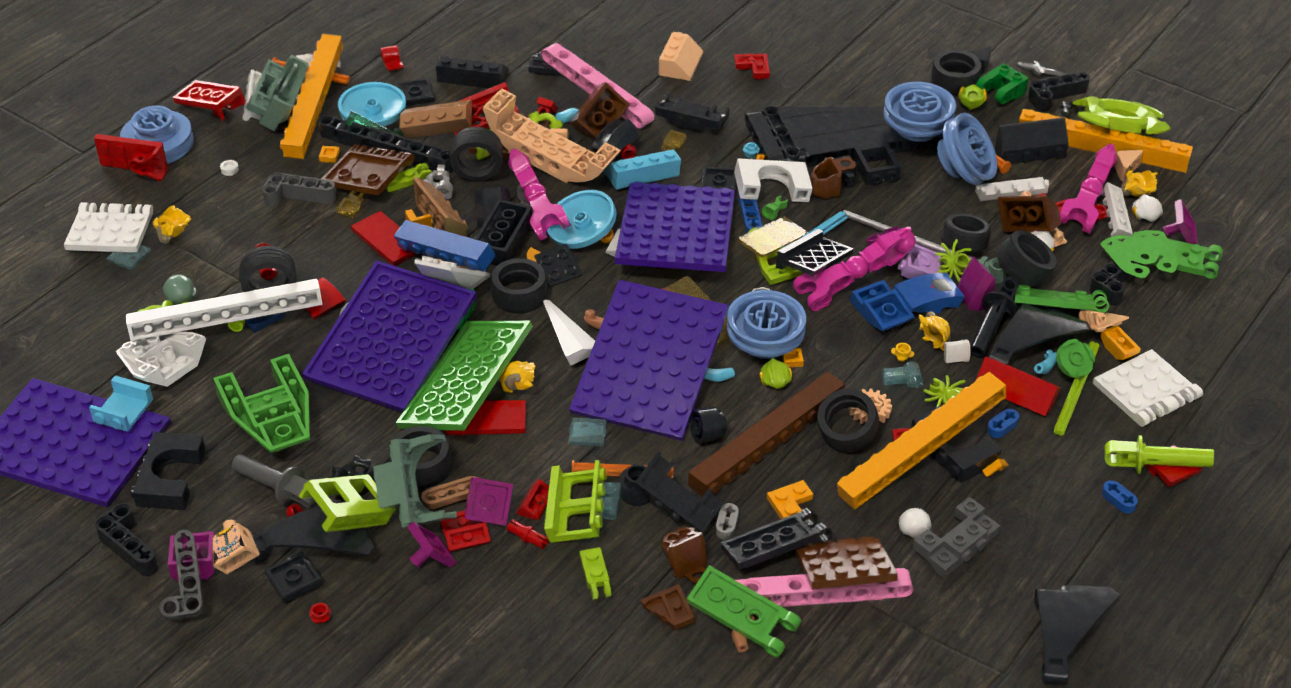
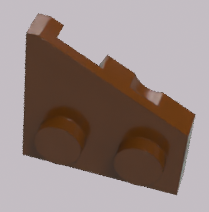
[641,585,696,630]

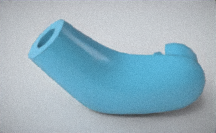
[555,108,579,124]
[1034,350,1057,374]
[705,368,735,382]

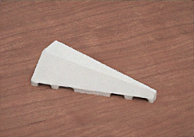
[543,300,595,365]

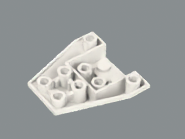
[415,256,491,289]
[116,332,206,387]

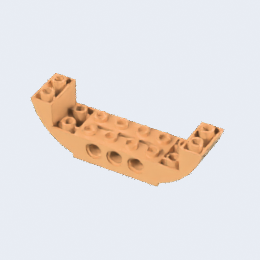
[483,88,620,183]

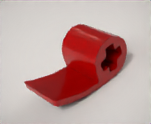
[380,45,404,71]

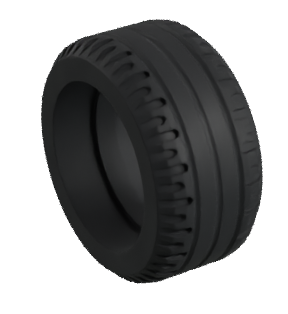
[941,214,991,253]

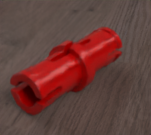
[507,519,549,550]

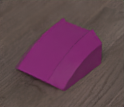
[958,256,996,311]
[168,531,215,581]

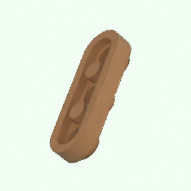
[421,476,478,509]

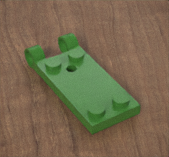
[1133,231,1223,279]
[1014,285,1109,313]
[686,565,801,657]

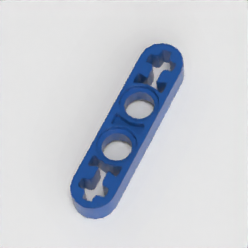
[738,191,762,233]

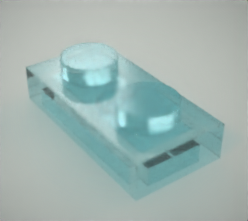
[601,482,620,520]

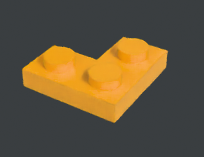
[767,480,813,519]

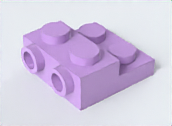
[898,244,941,279]

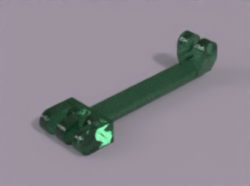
[346,111,404,137]

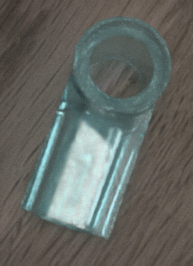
[882,362,923,388]

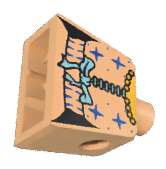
[213,520,259,574]

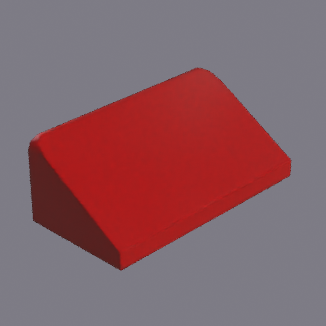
[516,478,549,521]

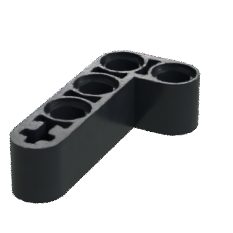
[1028,72,1090,112]
[1089,254,1143,306]
[95,503,158,576]

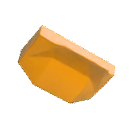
[1101,325,1141,360]

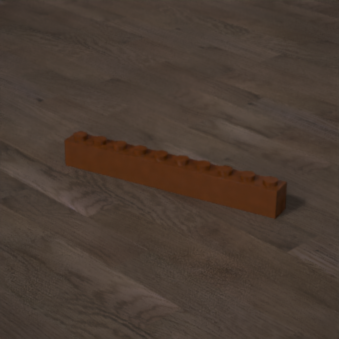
[688,372,845,496]

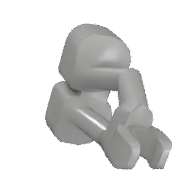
[424,165,453,199]

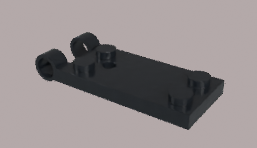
[721,508,833,570]

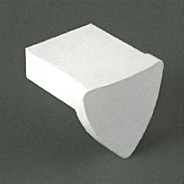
[944,339,970,363]

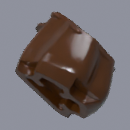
[809,157,856,200]
[661,527,708,583]

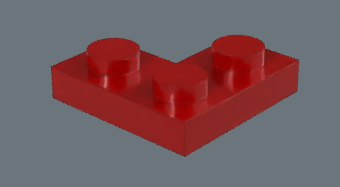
[734,54,770,79]

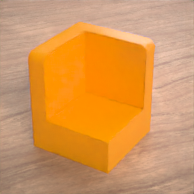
[405,209,432,227]

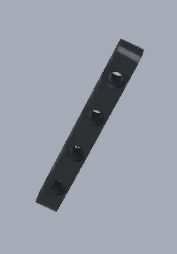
[318,115,454,174]

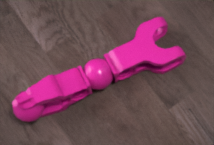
[1060,143,1117,234]
[508,148,571,241]
[793,227,916,311]

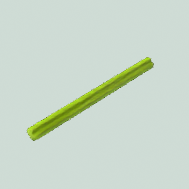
[1054,341,1099,436]

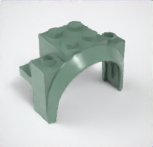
[245,54,309,131]
[373,434,457,527]

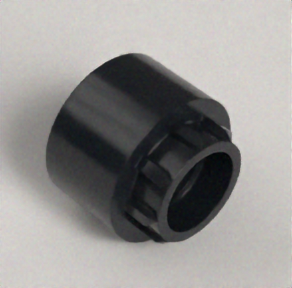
[689,407,727,443]
[620,464,652,506]

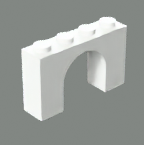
[734,159,812,202]

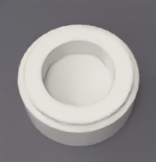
[220,160,239,176]

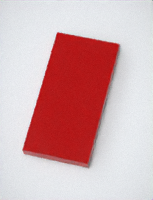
[351,211,417,266]
[445,400,526,435]

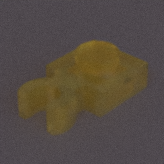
[662,130,686,152]
[336,191,364,217]

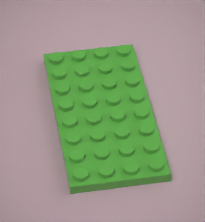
[396,321,533,431]

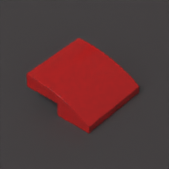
[302,278,346,320]
[1144,445,1203,487]
[440,511,491,552]

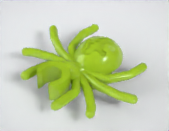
[935,239,972,282]
[923,375,965,407]

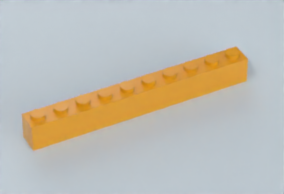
[280,34,343,159]
[1019,109,1193,173]
[837,372,1006,510]

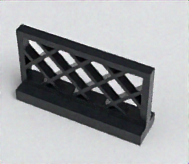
[776,229,854,276]

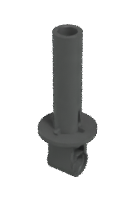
[232,454,315,508]

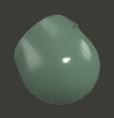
[163,274,196,305]

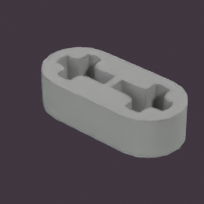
[716,503,739,540]

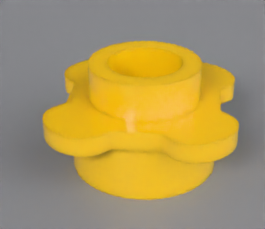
[891,343,914,361]

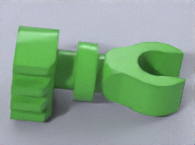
[762,196,788,220]

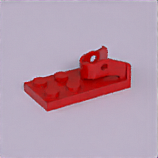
[172,80,246,121]
[94,134,169,182]

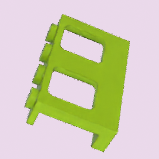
[544,460,607,543]
[298,474,396,532]

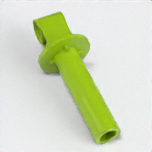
[1104,435,1214,474]

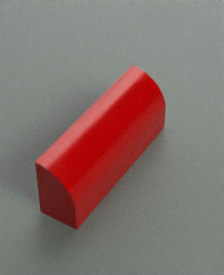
[975,357,1061,416]

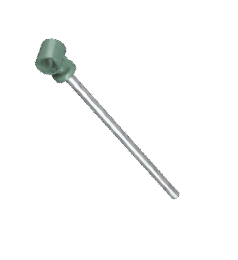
[843,210,1007,283]

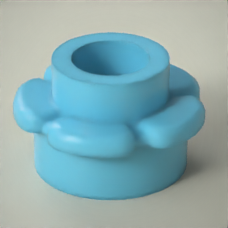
[743,142,760,158]

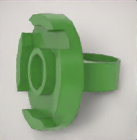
[1056,339,1095,378]

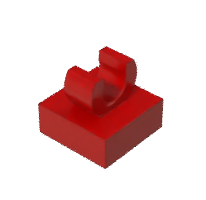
[536,97,558,115]

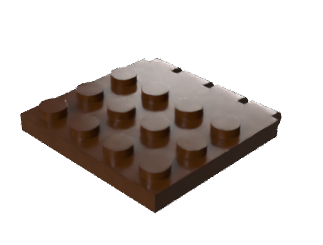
[795,536,898,589]

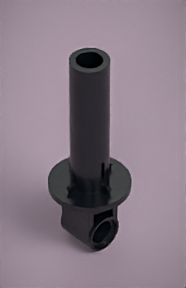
[970,277,1019,358]

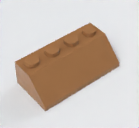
[400,100,472,139]
[413,177,468,237]

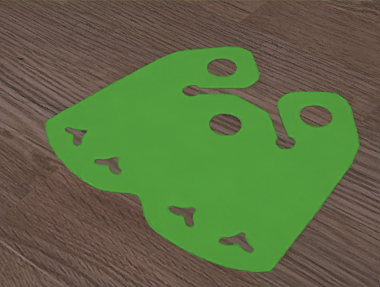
[1100,230,1179,278]

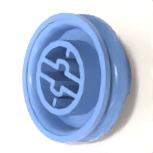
[884,82,956,142]
[120,105,194,164]
[937,113,997,185]
[727,290,806,359]

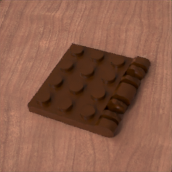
[321,144,414,195]

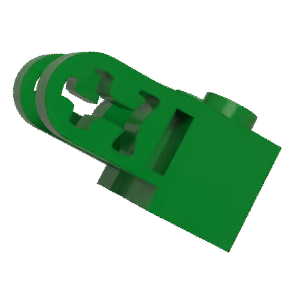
[976,63,1029,105]

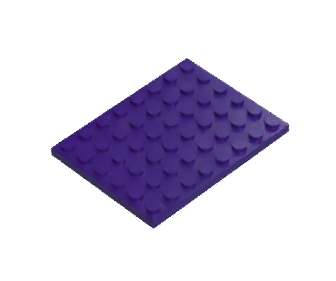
[614,182,735,272]
[302,260,477,413]
[569,280,729,441]
[0,378,171,507]

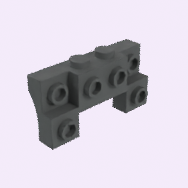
[912,497,1000,578]

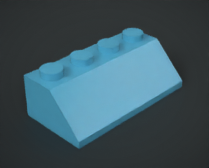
[603,149,681,189]

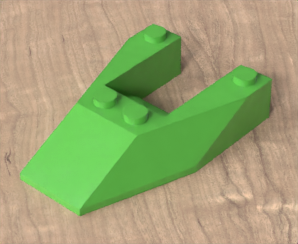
[213,354,310,453]

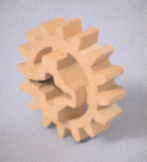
[848,389,892,424]

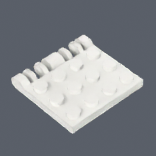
[64,203,153,253]
[1093,349,1203,427]

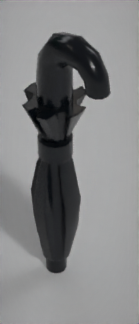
[1060,101,1078,117]

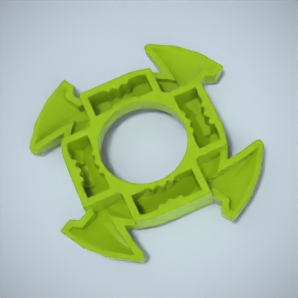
[1073,96,1170,134]

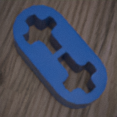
[987,409,1019,438]
[1102,481,1138,513]

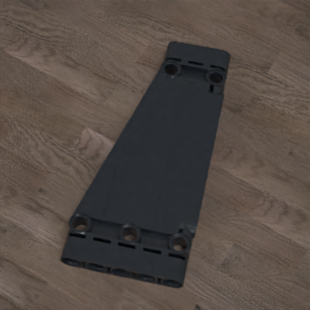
[745,106,943,167]

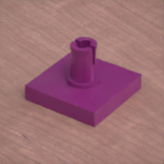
[1163,199,1198,245]
[464,477,513,526]
[407,521,457,568]

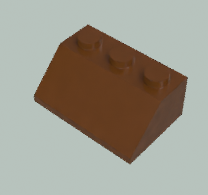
[569,82,630,140]
[997,196,1061,232]

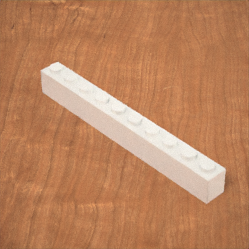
[126,279,323,341]

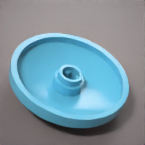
[338,82,406,128]
[547,190,617,249]

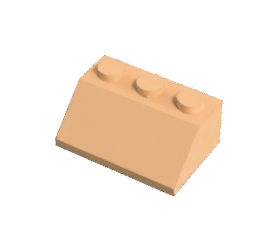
[659,32,703,81]

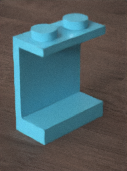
[89,376,153,432]

